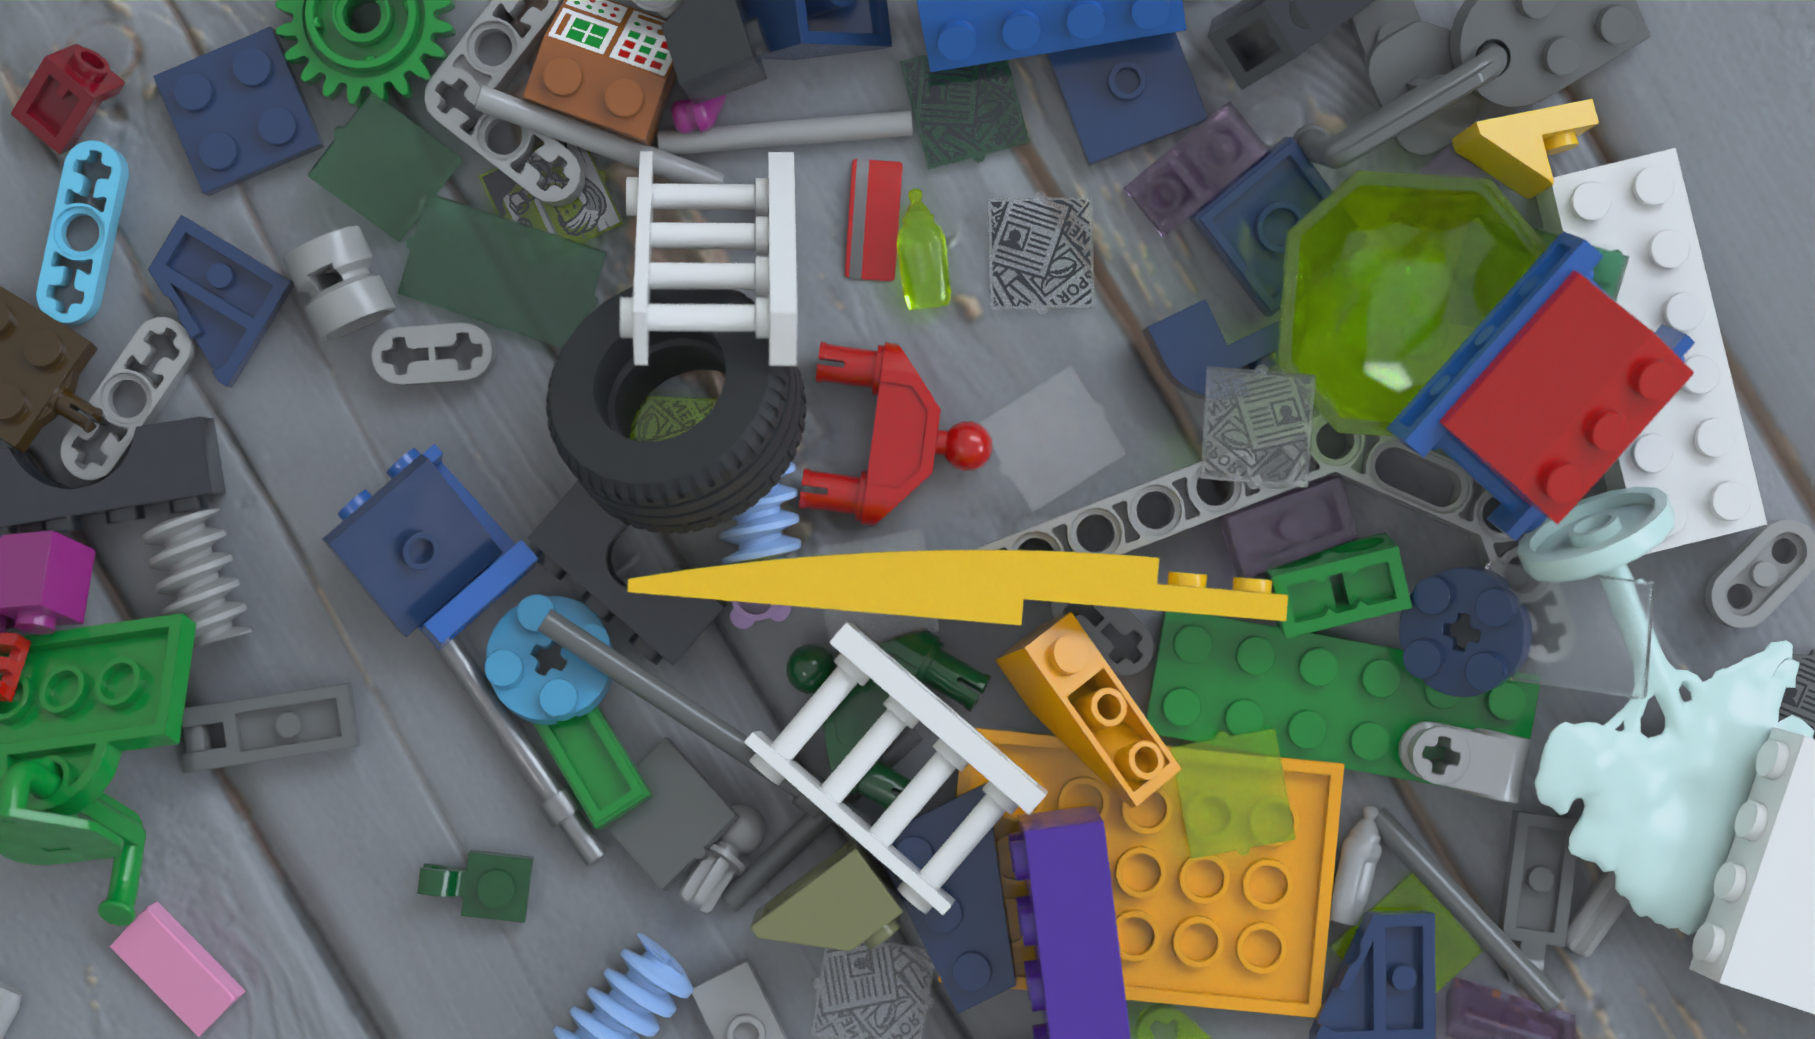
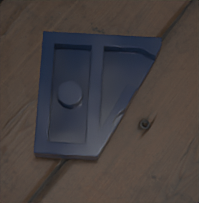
[148,215,294,388]
[1309,910,1436,1039]

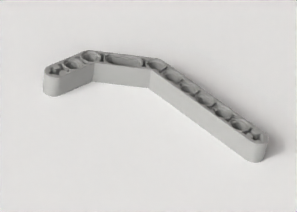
[971,411,1578,663]

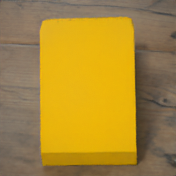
[1451,99,1599,199]

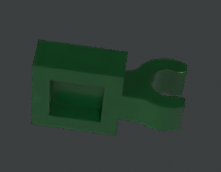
[417,850,534,923]

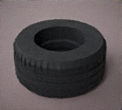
[546,286,807,534]

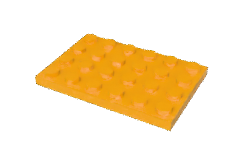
[938,727,1345,1018]

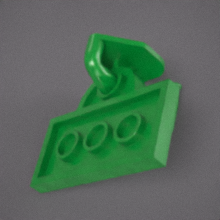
[0,613,197,926]

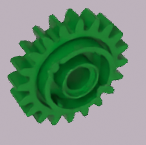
[275,0,456,108]

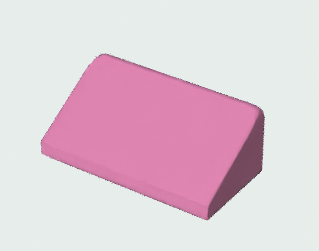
[110,901,246,1037]

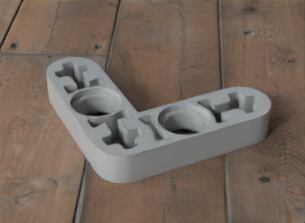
[424,0,586,207]

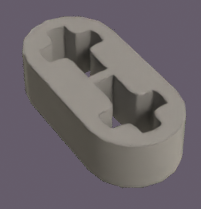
[371,323,496,386]

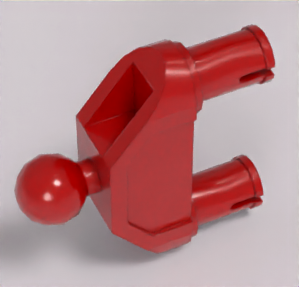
[799,341,993,527]

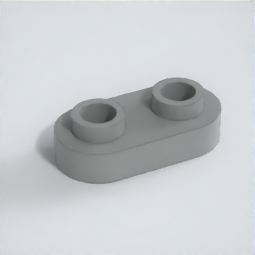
[1705,519,1815,629]

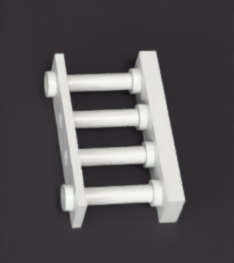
[620,151,797,366]
[744,622,1048,915]

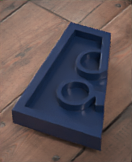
[884,781,1017,1014]

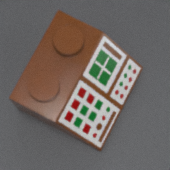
[523,0,677,146]

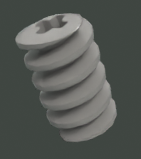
[142,508,254,648]

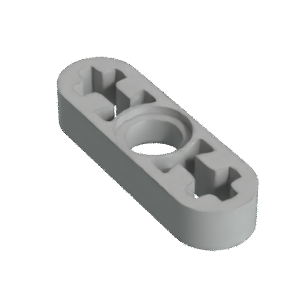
[61,317,198,480]

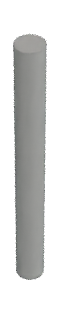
[474,85,725,184]
[657,110,913,155]

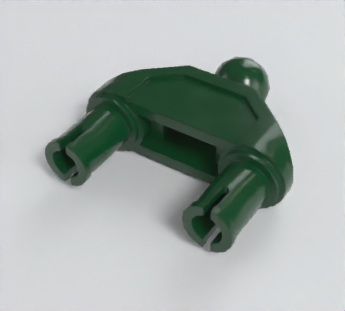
[786,631,991,810]

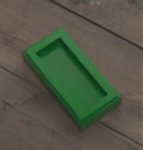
[533,705,653,830]

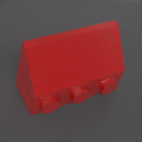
[1438,270,1695,525]

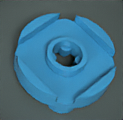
[485,594,613,725]

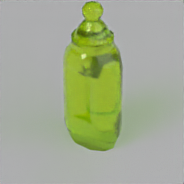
[897,188,952,310]

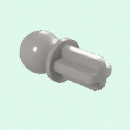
[679,804,766,914]

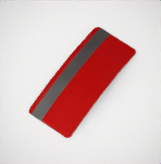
[845,159,903,281]

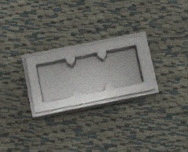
[692,959,787,1039]

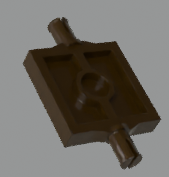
[0,286,103,454]

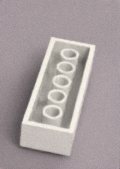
[1536,148,1767,555]

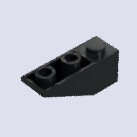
[1208,0,1375,90]

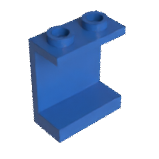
[337,444,539,651]

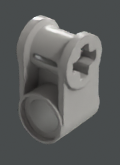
[1399,721,1532,803]

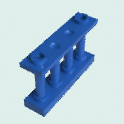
[1386,231,1695,541]

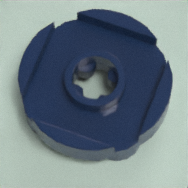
[1399,566,1532,697]

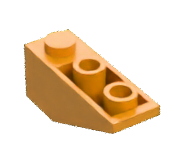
[995,612,1182,808]

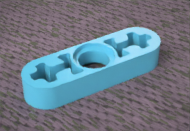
[36,141,129,325]

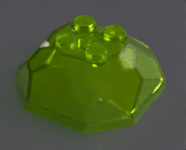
[1276,170,1548,436]

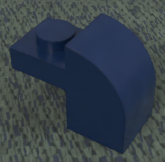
[1142,299,1297,401]

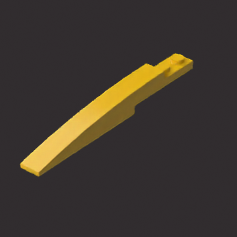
[627,549,1288,625]

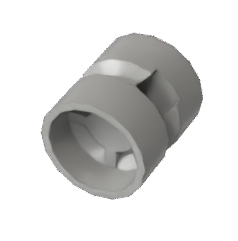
[283,225,397,342]

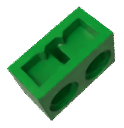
[1262,532,1412,639]

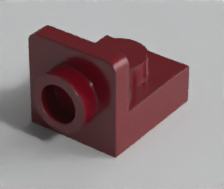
[10,44,125,155]

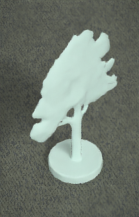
[1517,487,1815,936]

